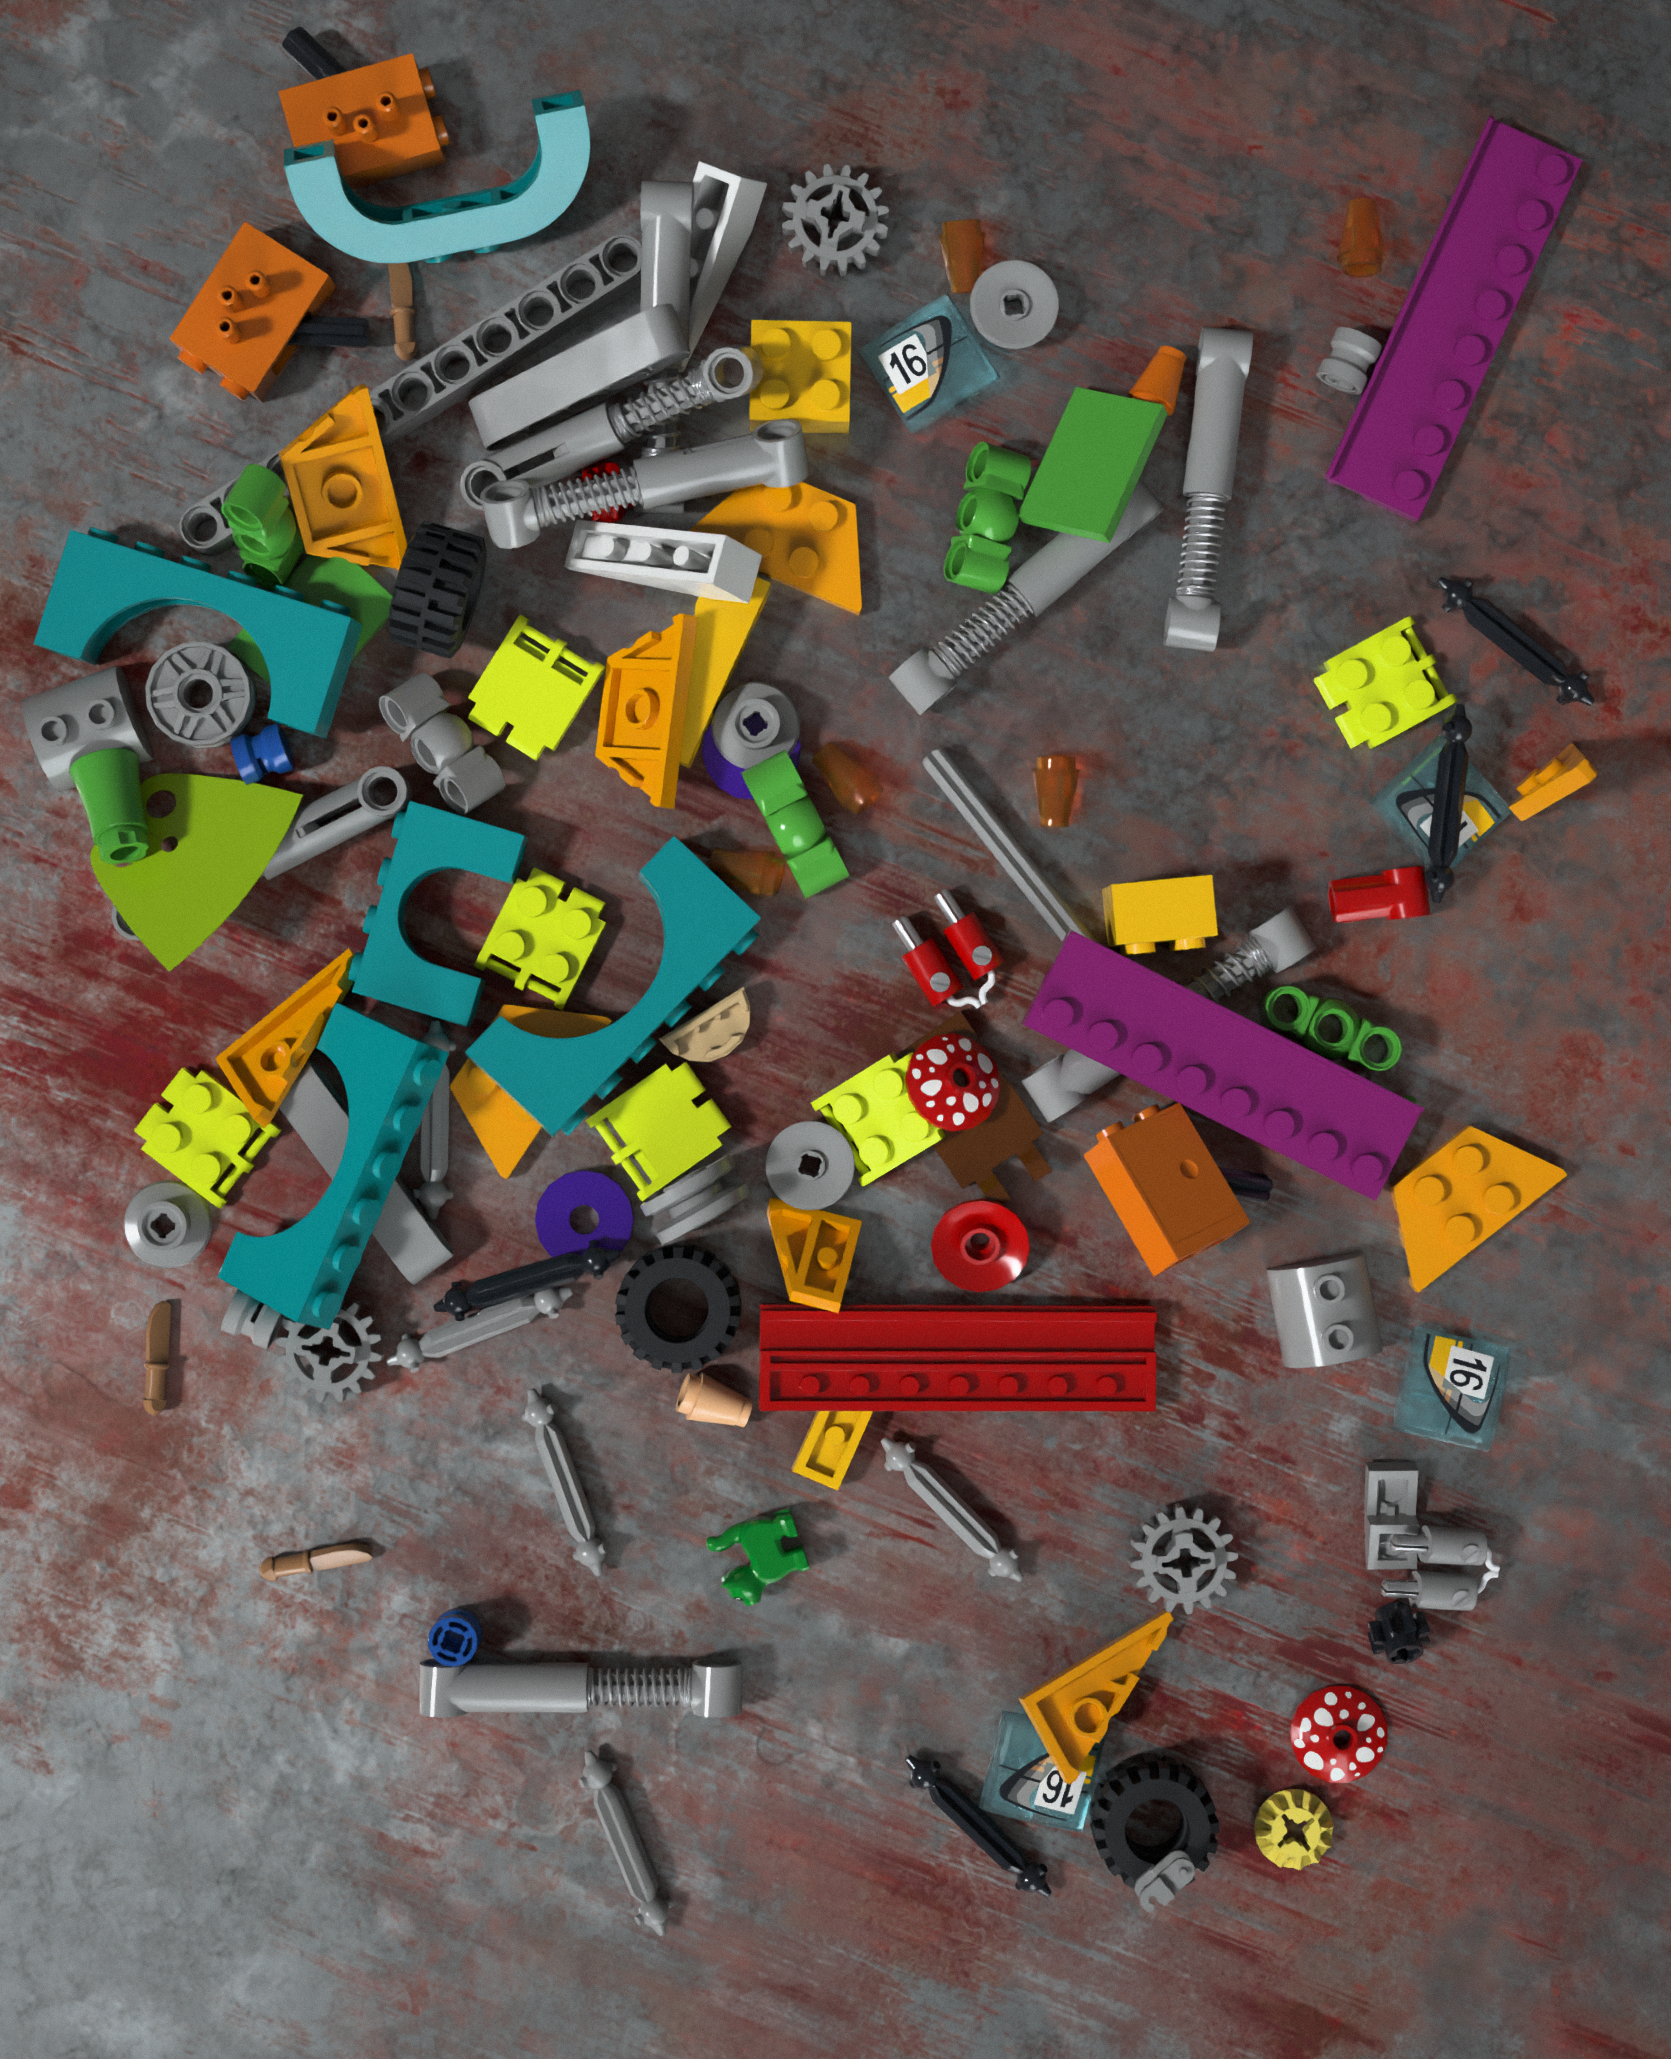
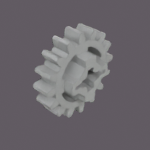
[782,164,889,277]
[274,1299,385,1403]
[1129,1503,1238,1614]

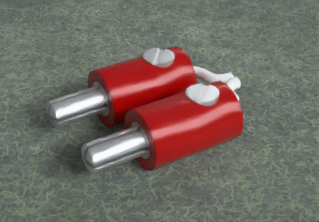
[892,889,1005,1009]

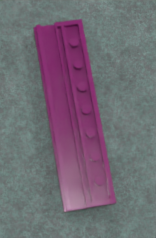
[1324,115,1583,523]
[1021,930,1424,1201]

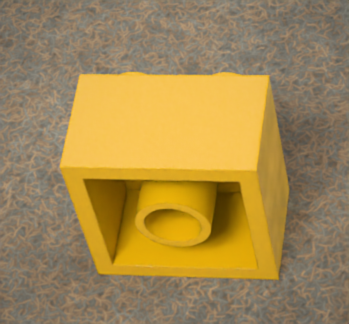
[749,320,852,434]
[1102,875,1218,956]

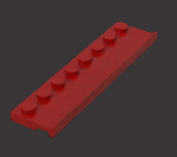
[758,1303,1157,1412]

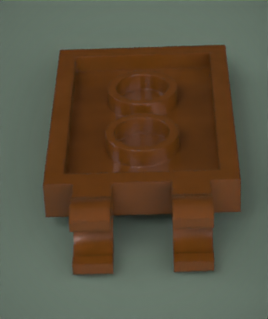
[896,1011,1052,1204]

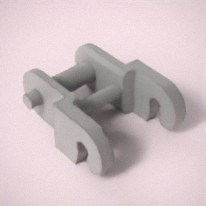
[1134,1850,1195,1912]

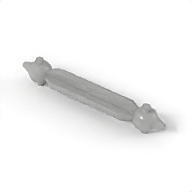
[412,1021,456,1219]
[386,1287,573,1373]
[522,1388,609,1576]
[880,1436,1024,1582]
[578,1750,673,1936]

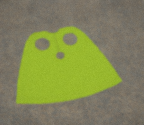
[90,773,303,972]

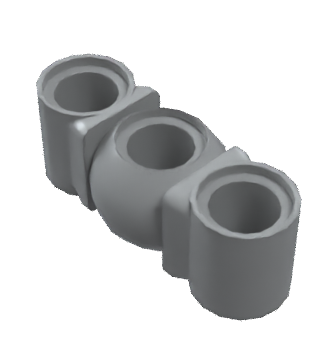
[379,672,505,815]

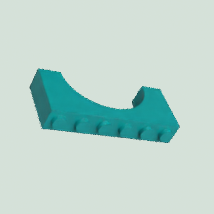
[34,527,363,739]
[465,836,761,1138]
[217,1002,449,1330]

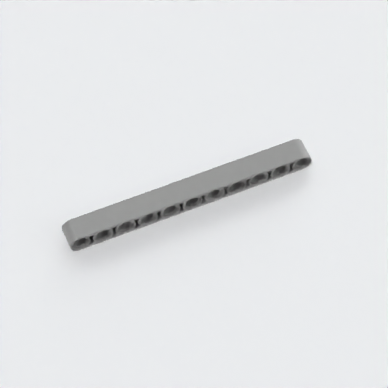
[179,234,642,556]

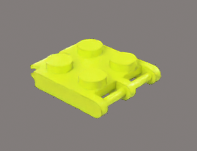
[468,614,606,761]
[1314,615,1458,749]
[474,867,607,1011]
[810,1052,946,1187]
[585,1062,732,1201]
[134,1067,282,1209]

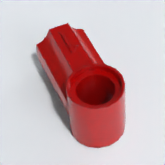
[1328,866,1431,923]

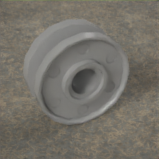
[145,641,257,749]
[640,1154,752,1245]

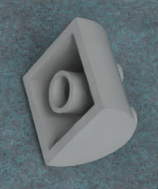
[22,665,155,792]
[1266,1251,1382,1368]

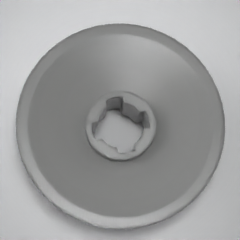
[970,260,1059,349]
[711,681,800,769]
[765,1121,855,1210]
[124,1180,212,1268]

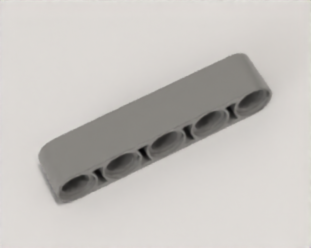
[468,304,691,451]
[279,1060,454,1285]

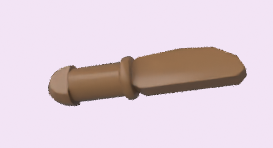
[387,262,418,361]
[142,1301,171,1415]
[259,1543,373,1581]

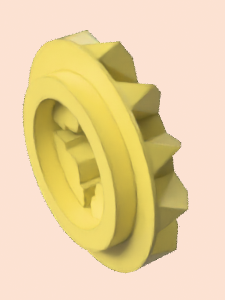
[1254,1789,1335,1870]

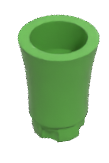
[69,748,149,865]

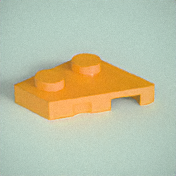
[767,1197,862,1313]

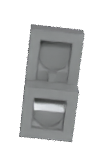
[1364,1462,1420,1570]

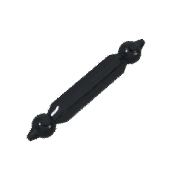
[1436,577,1595,706]
[1424,704,1472,903]
[434,1240,621,1321]
[905,1755,1052,1897]

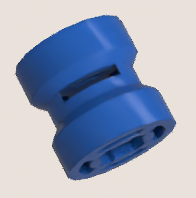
[230,723,295,785]
[428,1608,483,1667]

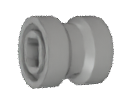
[1316,327,1382,395]
[221,1289,285,1350]

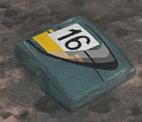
[859,294,1001,434]
[1368,734,1512,869]
[1392,1326,1511,1452]
[978,1711,1106,1832]

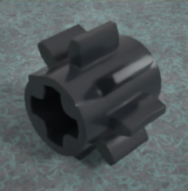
[1367,1602,1431,1664]

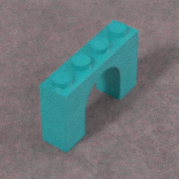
[348,801,529,1027]

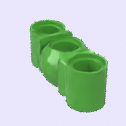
[944,441,1031,595]
[221,464,304,590]
[741,750,850,899]
[1259,986,1402,1071]

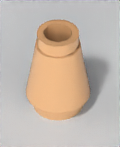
[676,1372,753,1427]

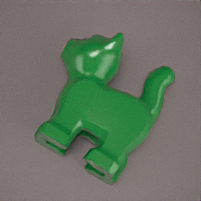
[706,1507,810,1606]

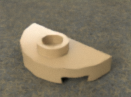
[660,987,751,1062]

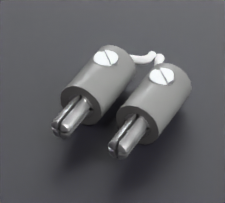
[1381,1525,1500,1611]

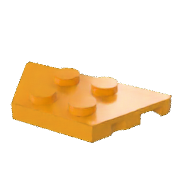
[279,384,407,572]
[689,482,862,616]
[595,614,698,809]
[449,1004,613,1180]
[1390,1125,1567,1293]

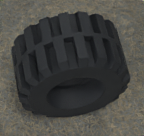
[388,520,487,659]
[615,1243,742,1373]
[1089,1754,1220,1888]

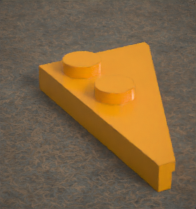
[1508,743,1598,821]
[215,948,355,1128]
[1018,1610,1174,1785]

